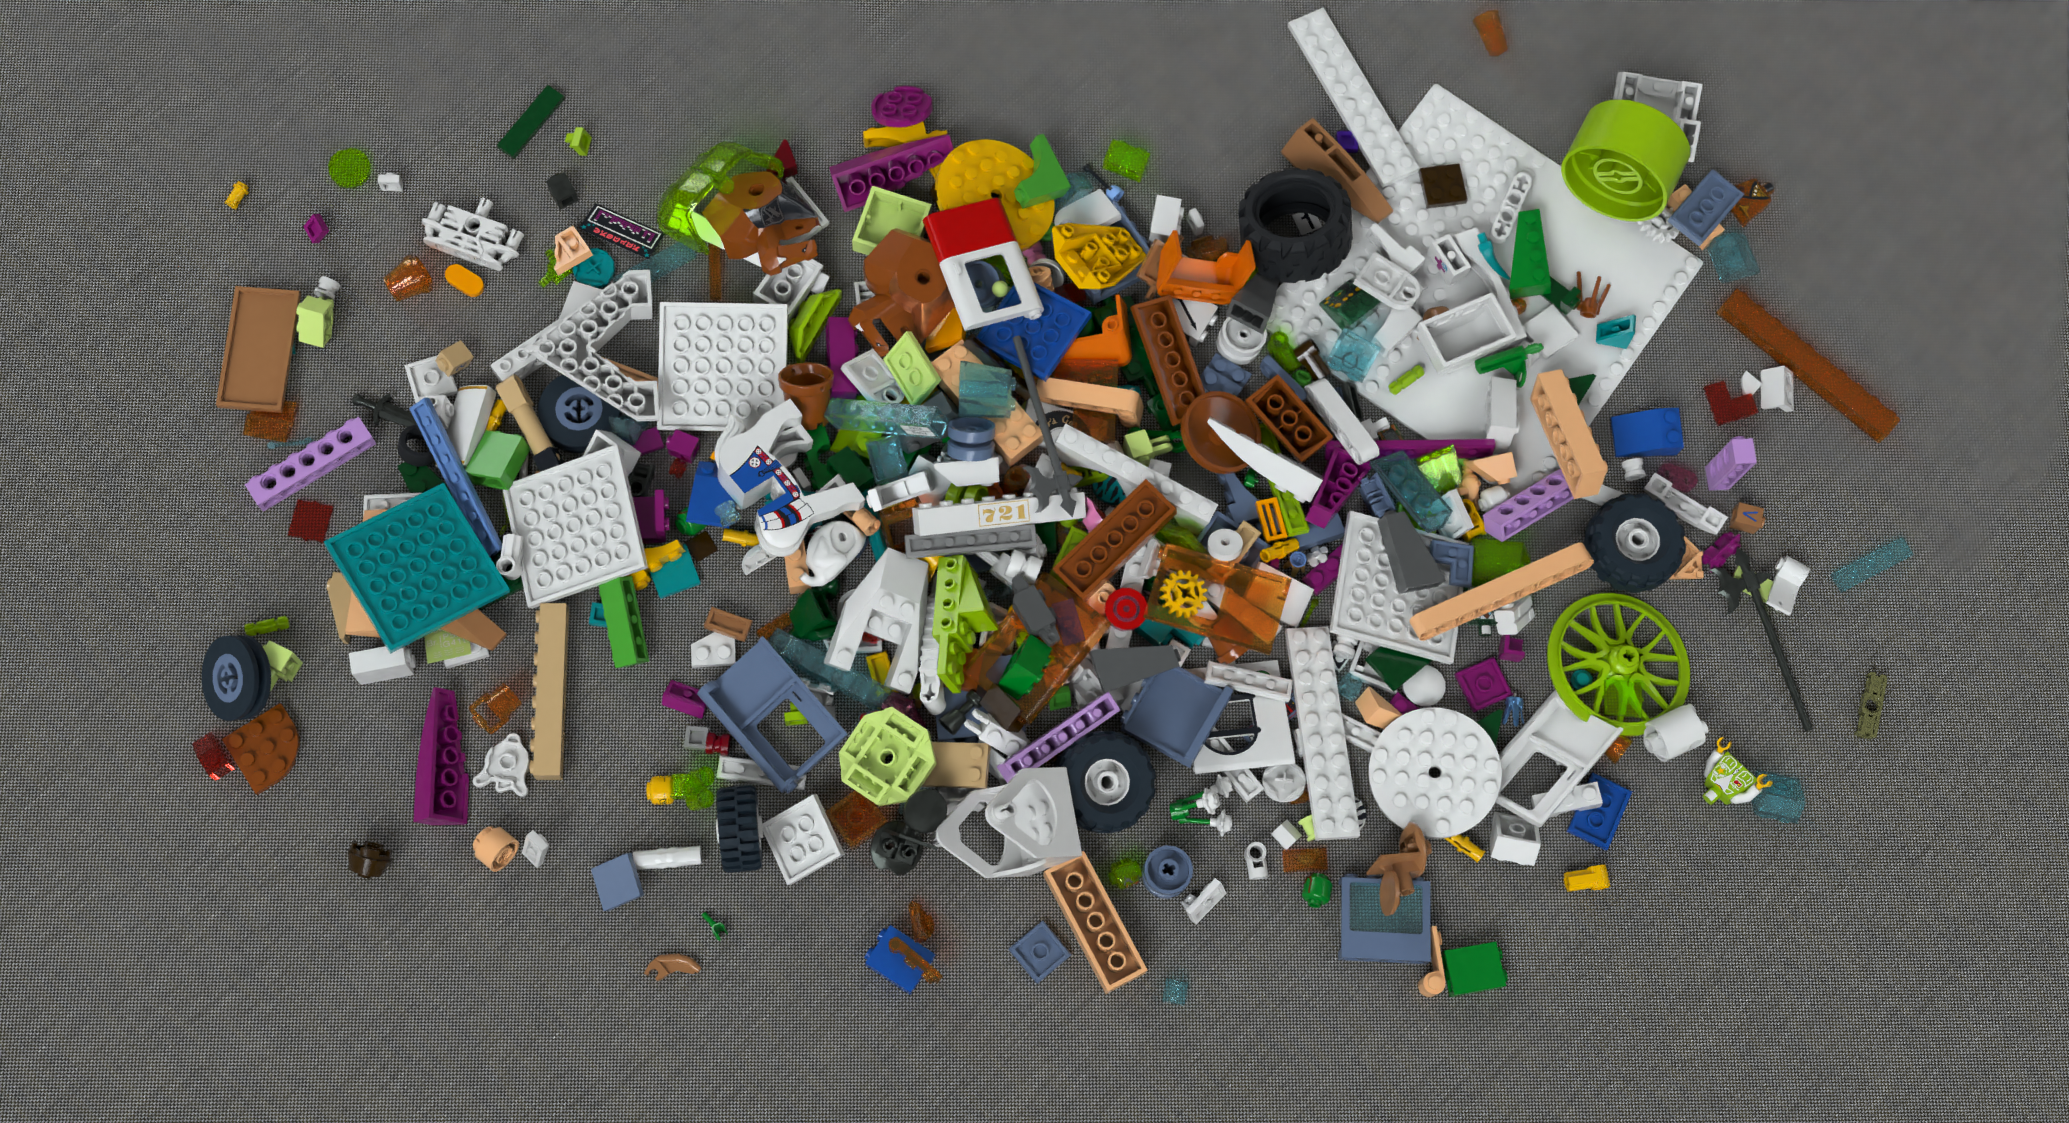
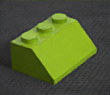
[830,396,896,466]

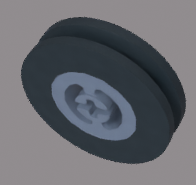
[538,375,622,453]
[202,635,271,721]

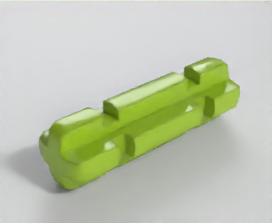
[1388,365,1425,395]
[244,616,289,636]

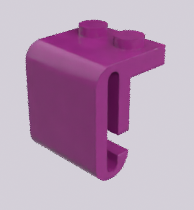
[632,489,670,544]

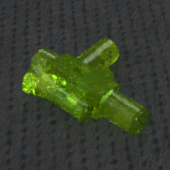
[538,249,573,288]

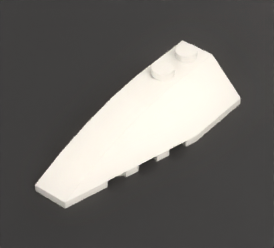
[1208,417,1323,503]

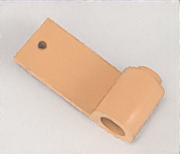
[1418,926,1445,997]

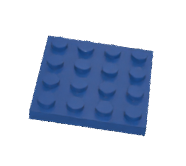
[977,282,1092,382]

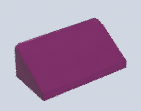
[662,680,707,719]

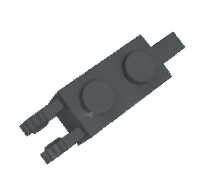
[1011,575,1060,647]

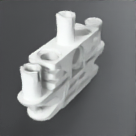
[422,198,524,271]

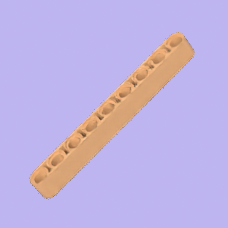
[1409,542,1594,641]

